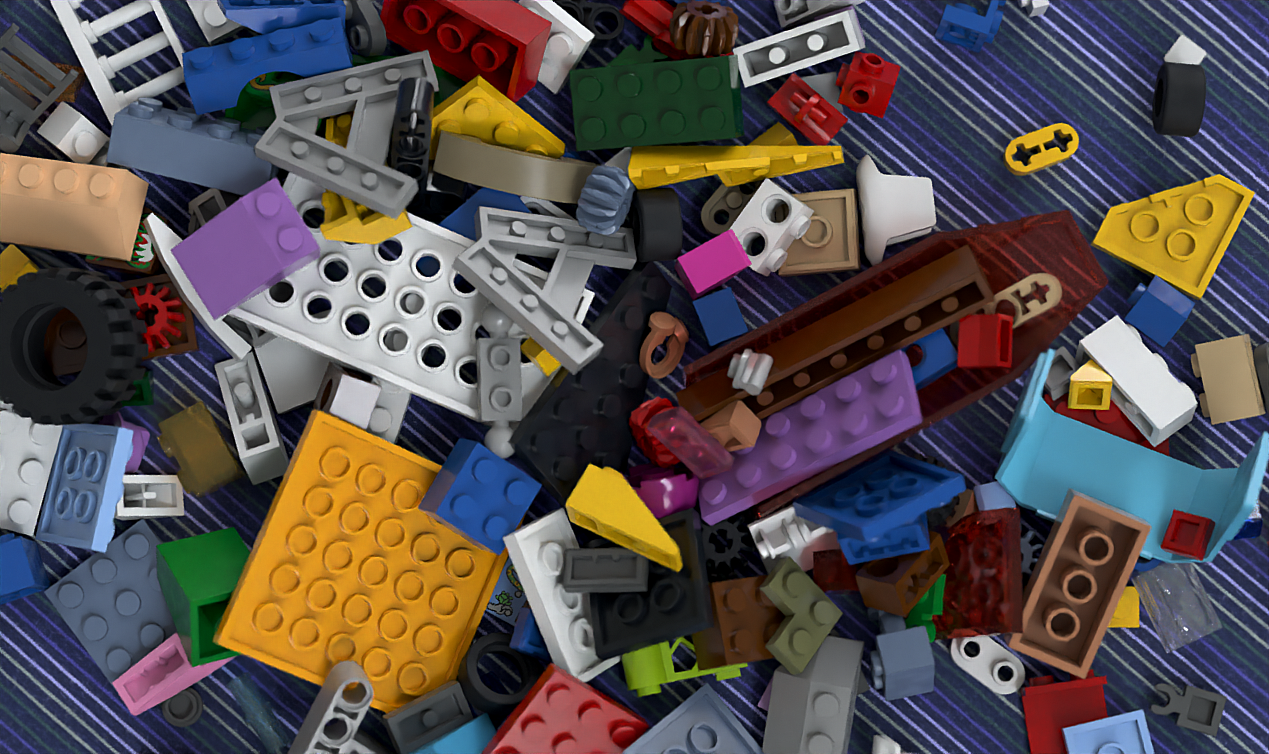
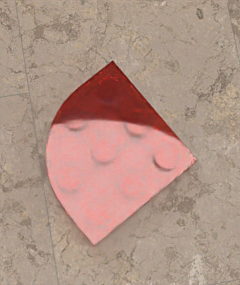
[932,507,1023,641]

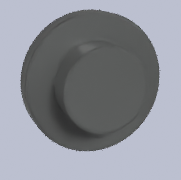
[162,687,203,727]

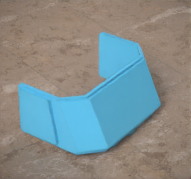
[995,348,1269,563]

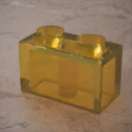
[157,401,244,499]

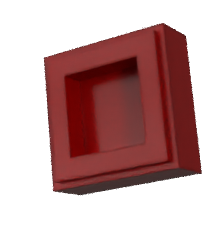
[1160,509,1216,561]

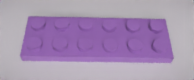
[692,350,922,526]

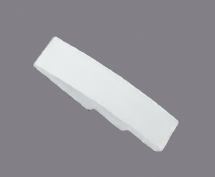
[143,213,252,361]

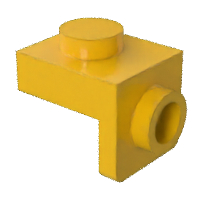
[0,244,40,292]

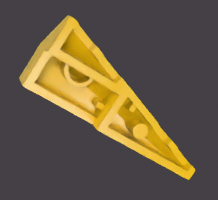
[320,110,413,245]
[628,146,844,190]

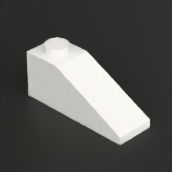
[214,352,289,485]

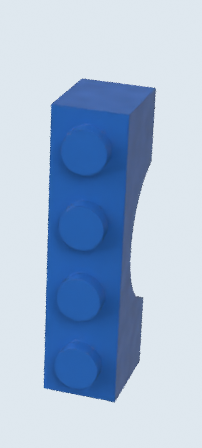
[182,17,354,115]

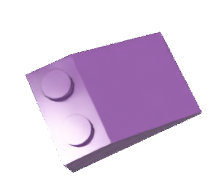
[170,177,321,321]

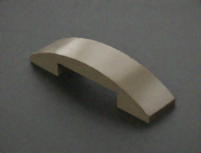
[433,130,600,204]

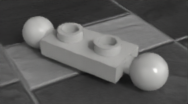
[476,303,522,459]

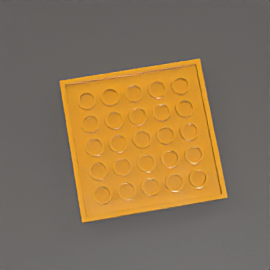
[213,409,528,713]

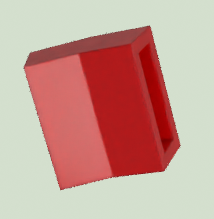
[957,314,1013,369]

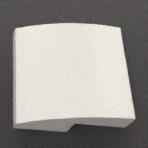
[254,309,355,414]

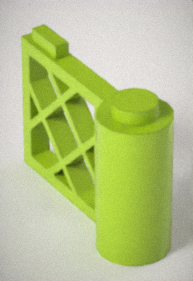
[621,636,748,697]

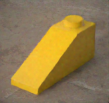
[565,464,683,572]

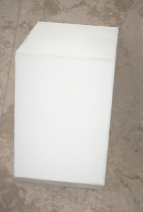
[114,475,184,521]

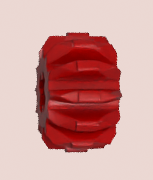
[130,282,186,353]
[629,397,694,469]

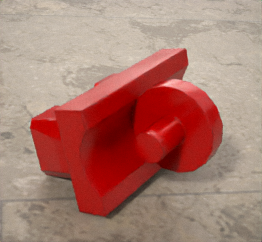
[767,72,848,146]

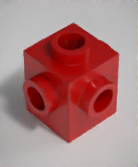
[835,51,901,119]

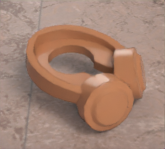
[639,312,689,379]

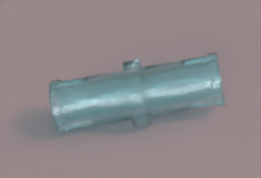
[226,672,292,754]

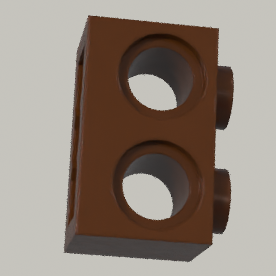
[855,531,950,617]

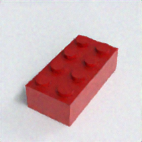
[380,0,552,103]

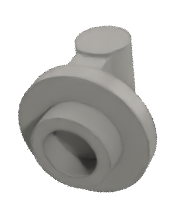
[727,348,773,395]

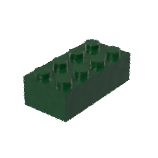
[569,54,745,151]

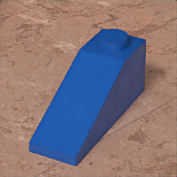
[217,0,346,35]

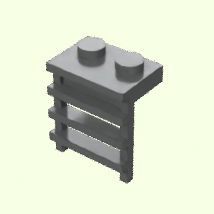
[0,23,79,154]

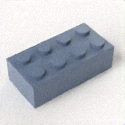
[106,98,284,196]

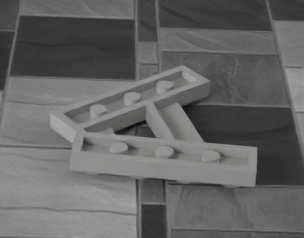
[254,50,439,220]
[452,206,637,374]

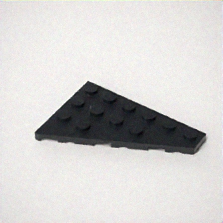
[508,261,672,541]

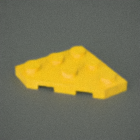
[429,75,565,159]
[1091,174,1255,300]

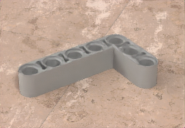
[287,660,374,754]

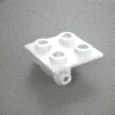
[748,505,844,574]

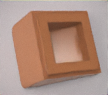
[699,400,761,453]

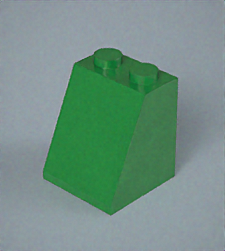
[156,527,250,667]

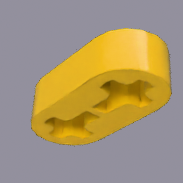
[1003,123,1079,176]

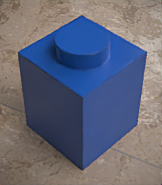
[1124,275,1195,348]
[692,287,748,354]

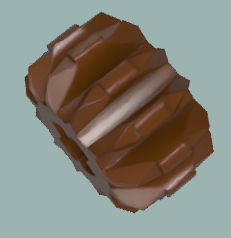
[669,0,739,57]

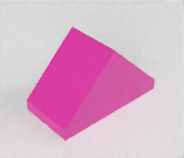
[674,229,752,301]

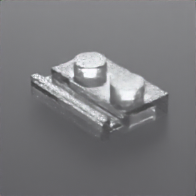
[1132,563,1223,653]

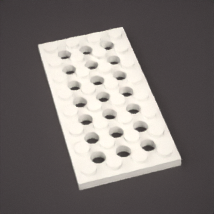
[227,172,595,431]

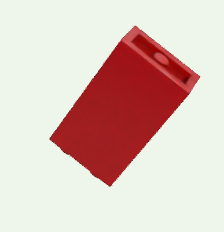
[1020,669,1108,754]

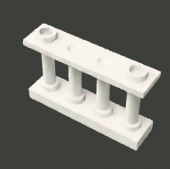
[50,0,185,126]

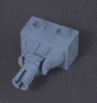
[868,608,935,701]

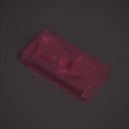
[647,406,735,479]

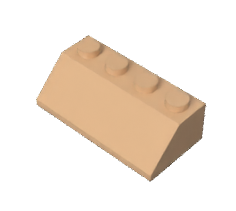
[0,153,149,261]

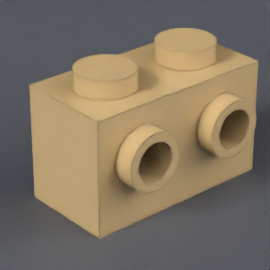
[1191,334,1266,425]

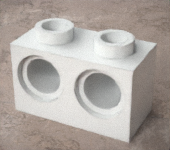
[729,178,814,276]

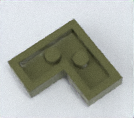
[760,556,843,675]

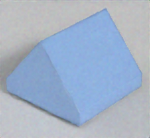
[973,481,1019,526]

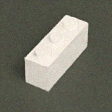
[733,9,865,87]
[1075,315,1198,447]

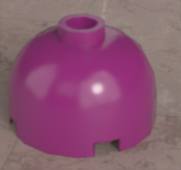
[620,460,699,520]

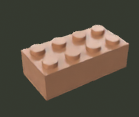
[1004,488,1152,679]

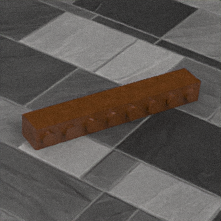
[676,244,996,449]

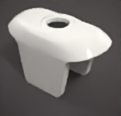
[856,154,936,270]

